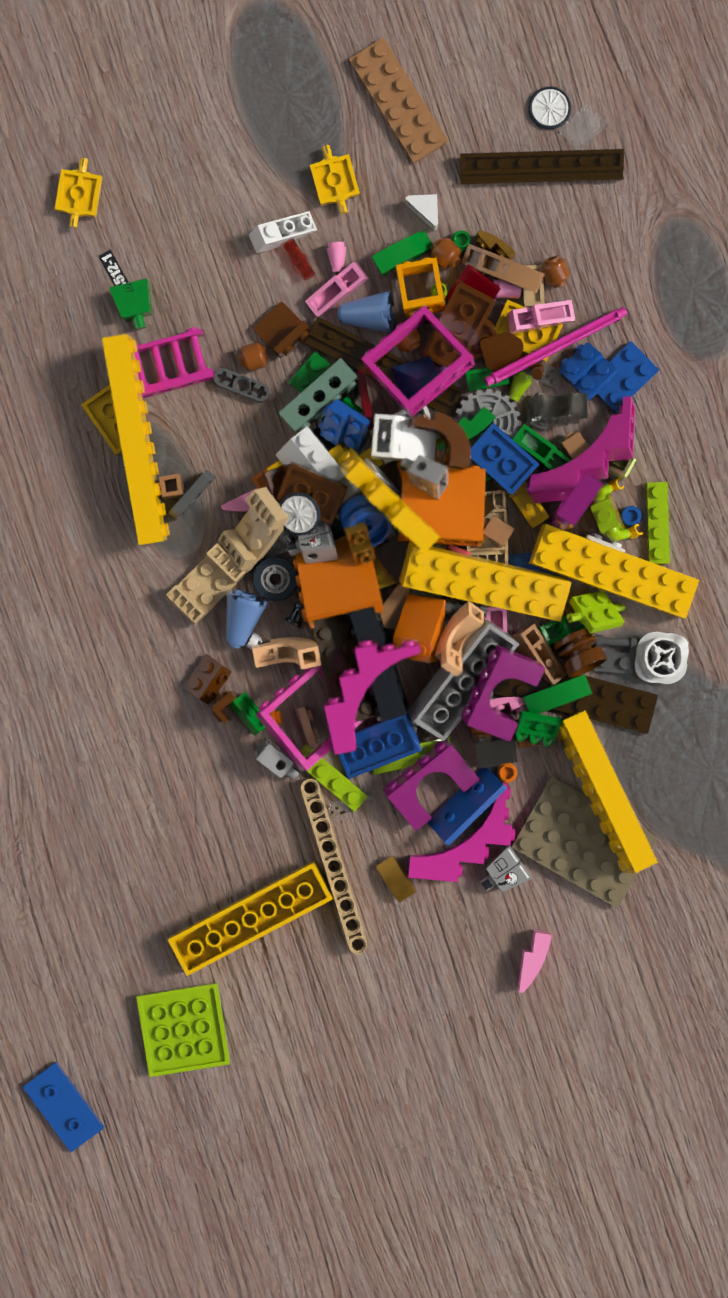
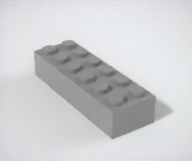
[407,617,519,741]

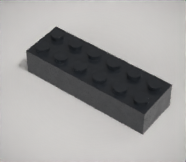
[346,606,409,721]

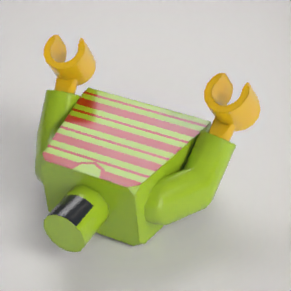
[590,478,643,541]

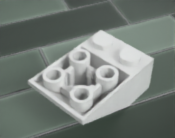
[372,414,436,461]

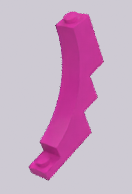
[527,396,636,503]

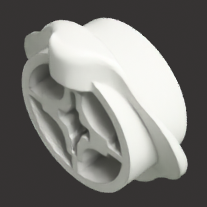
[635,632,689,684]

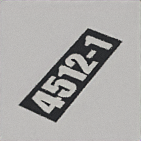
[98,249,129,286]

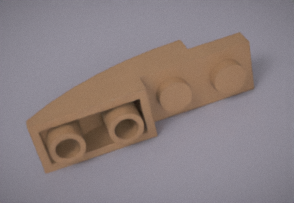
[461,244,545,293]

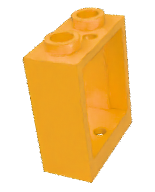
[396,257,445,318]

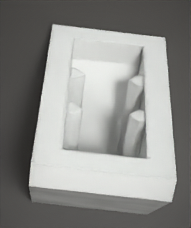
[405,194,438,231]

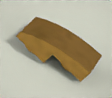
[476,230,516,260]
[345,522,376,566]
[376,856,417,903]

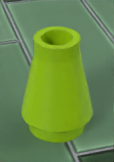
[508,371,533,402]

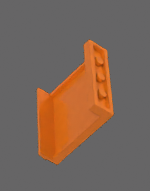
[398,466,486,547]
[293,538,384,629]

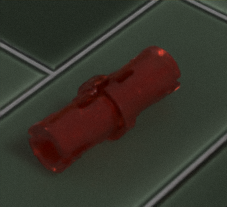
[283,239,316,280]

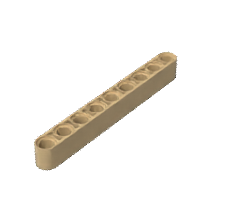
[301,777,367,954]

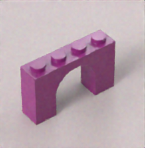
[548,472,603,531]
[462,645,546,741]
[383,739,480,831]

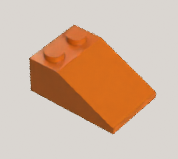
[393,594,446,663]

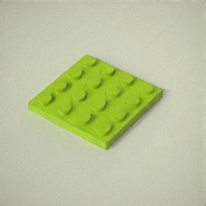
[136,982,231,1077]

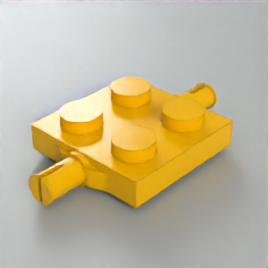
[310,145,360,215]
[55,158,102,229]

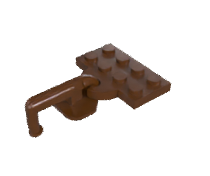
[421,281,544,380]

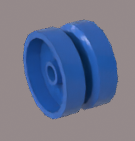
[339,495,392,547]

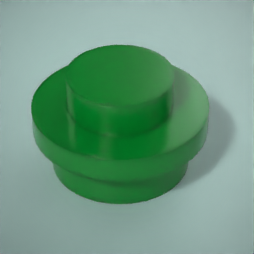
[451,230,472,251]

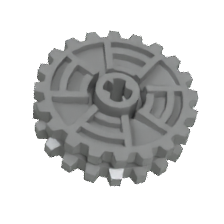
[454,389,521,448]

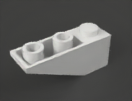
[249,211,317,253]

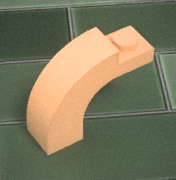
[435,601,484,676]
[251,637,321,670]

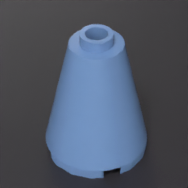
[337,292,395,333]
[226,590,268,648]

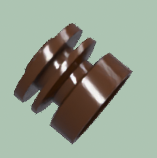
[554,628,608,678]

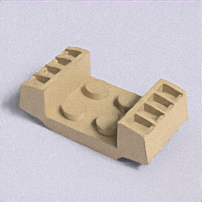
[218,487,289,571]
[466,491,508,564]
[166,542,248,626]

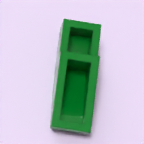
[372,230,433,277]
[436,407,496,452]
[512,424,572,471]
[537,611,586,645]
[522,674,592,714]

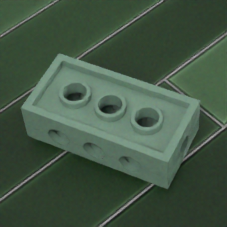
[279,358,358,435]

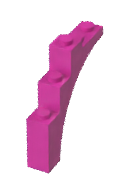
[324,640,421,755]
[408,782,515,882]

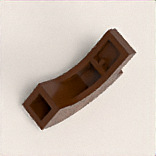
[408,412,471,470]

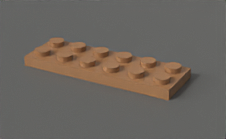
[349,37,448,164]

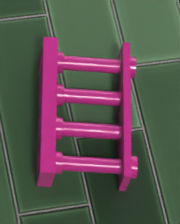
[134,327,214,398]

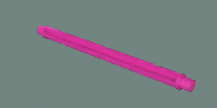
[484,307,627,386]

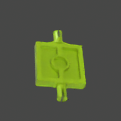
[567,591,626,633]

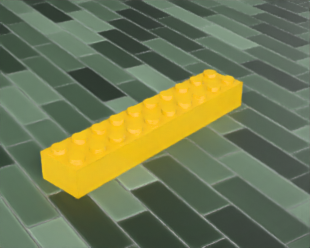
[102,334,170,545]

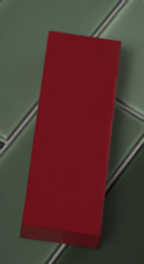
[356,369,374,430]

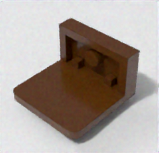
[254,302,310,359]

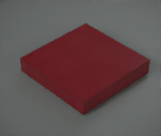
[445,264,501,300]

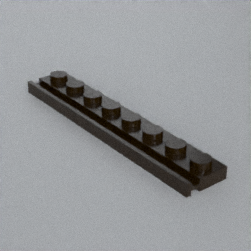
[460,149,624,184]
[304,317,463,417]

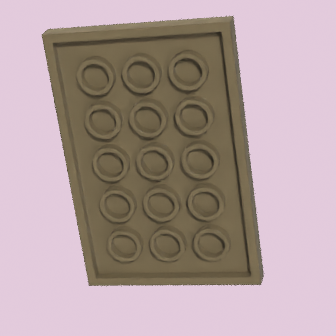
[511,776,658,909]

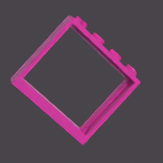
[361,306,475,418]
[255,665,365,771]

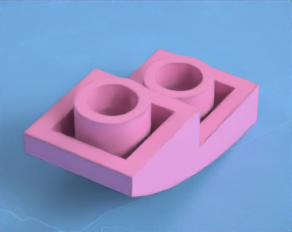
[490,697,527,714]

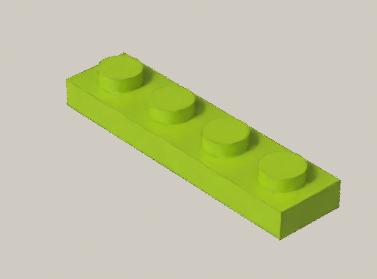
[646,482,670,564]
[299,744,368,812]

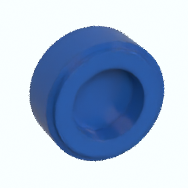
[620,506,641,527]

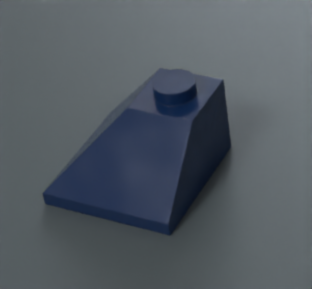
[391,356,443,400]

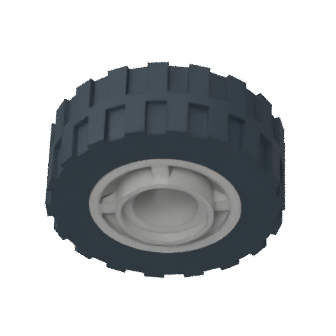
[253,556,298,602]

